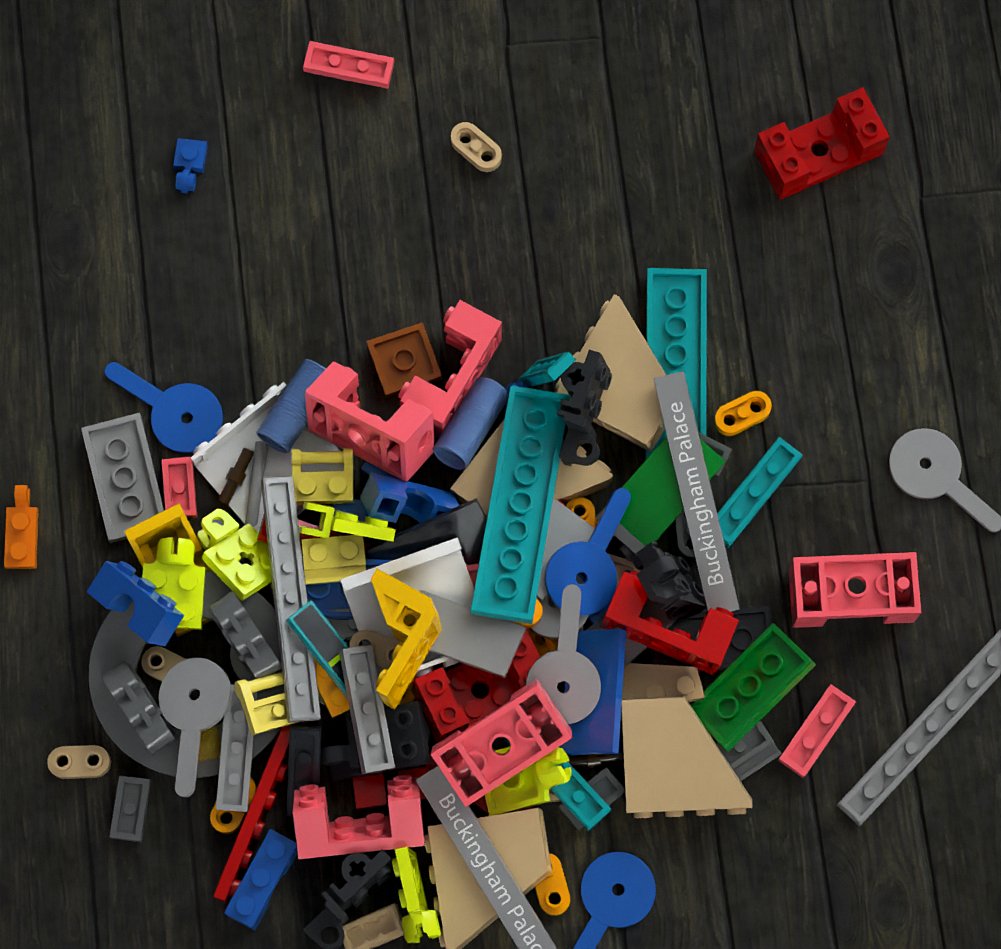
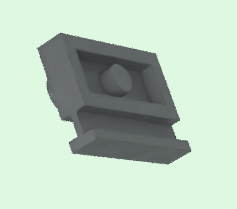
[595,509,645,562]
[716,721,782,781]

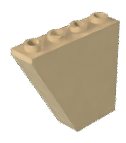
[555,294,666,452]
[450,419,613,517]
[621,696,753,818]
[424,808,552,949]

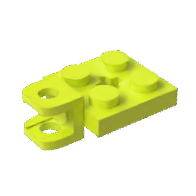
[298,502,396,542]
[197,509,272,601]

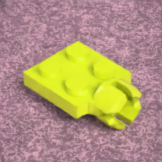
[142,537,206,630]
[485,746,572,816]
[392,847,441,943]

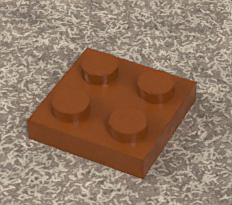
[366,322,442,398]

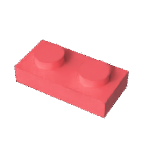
[162,457,198,519]

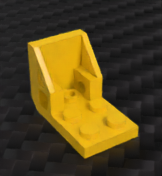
[124,503,214,637]
[371,569,442,710]

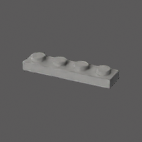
[339,645,395,774]
[216,685,257,812]

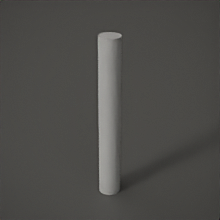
[245,441,267,528]

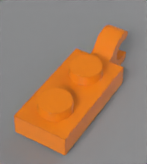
[4,485,38,569]

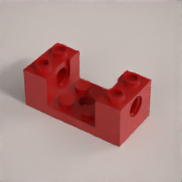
[754,87,890,200]
[600,571,739,675]
[411,630,540,744]

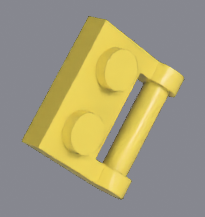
[292,448,354,504]
[234,672,297,736]

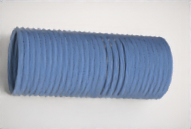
[256,359,326,453]
[433,377,509,470]

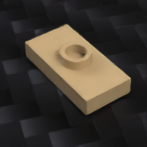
[342,903,404,949]

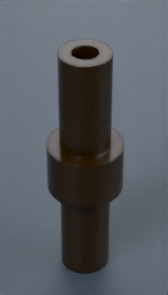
[217,448,254,506]
[568,748,624,770]

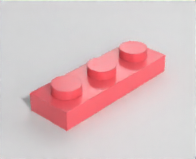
[303,41,395,89]
[778,684,856,778]

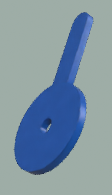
[105,362,223,454]
[544,488,631,616]
[573,852,656,949]

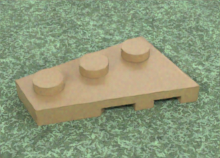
[620,663,705,721]

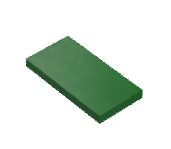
[604,437,726,546]
[691,623,816,752]

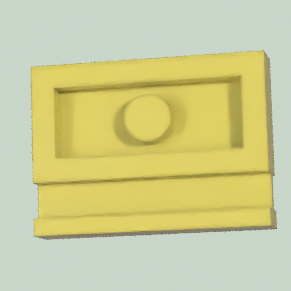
[301,535,366,585]

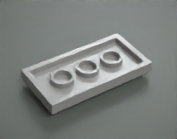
[81,413,164,543]

